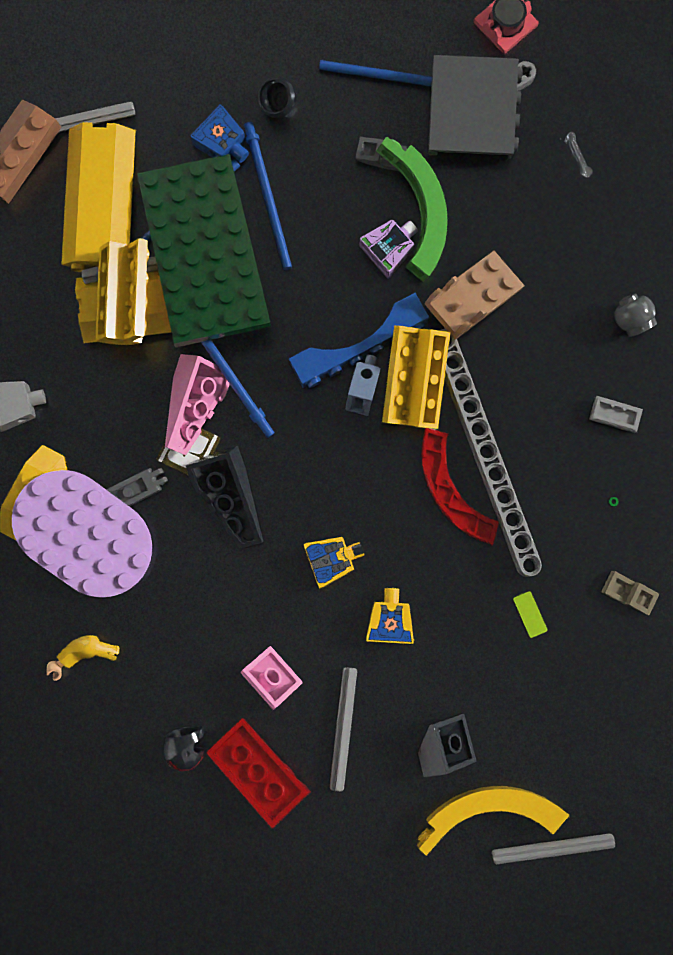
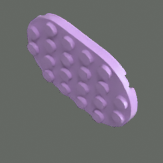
[12,470,152,597]

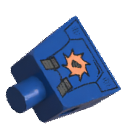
[190,104,249,163]

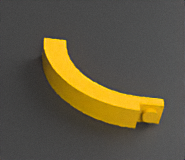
[417,786,569,855]

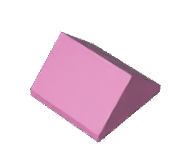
[240,646,303,710]

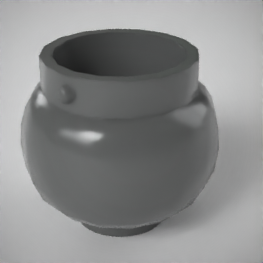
[615,293,657,337]

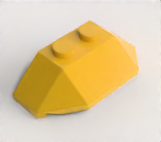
[0,445,68,540]

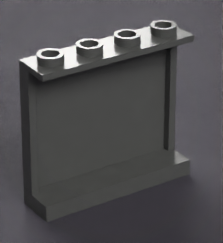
[428,55,522,159]

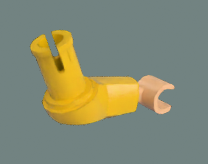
[46,635,119,681]

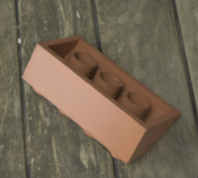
[0,100,61,204]

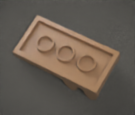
[424,251,524,340]

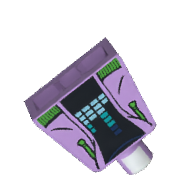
[359,220,418,278]

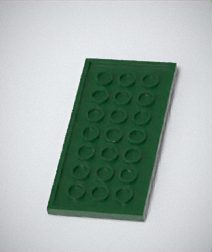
[137,154,271,348]

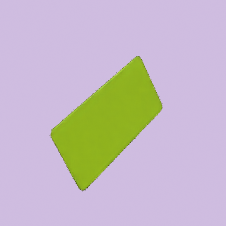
[513,591,547,638]

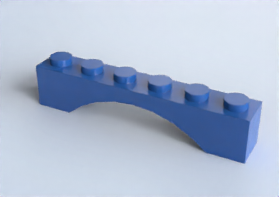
[289,293,429,388]

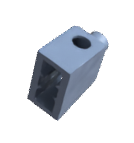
[345,355,381,416]

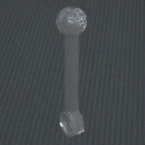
[566,132,592,177]

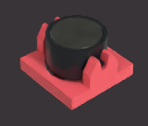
[473,0,539,55]

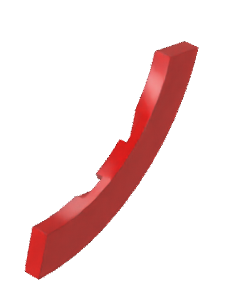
[421,428,499,545]

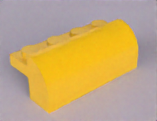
[96,238,149,345]
[382,325,450,429]

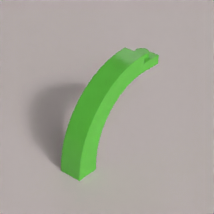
[376,137,448,281]

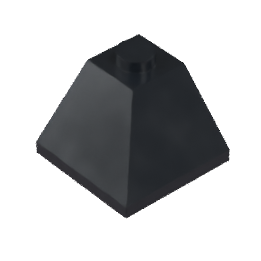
[418,714,477,777]

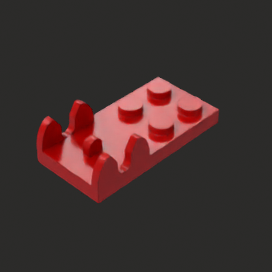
[206,718,310,828]

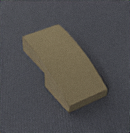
[601,571,659,615]

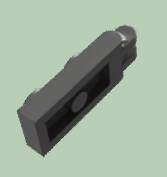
[106,468,168,506]

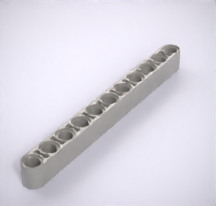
[440,329,542,577]

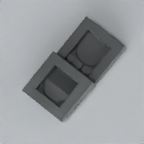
[355,137,407,171]

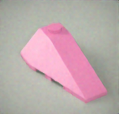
[165,354,229,455]

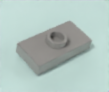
[589,396,643,433]

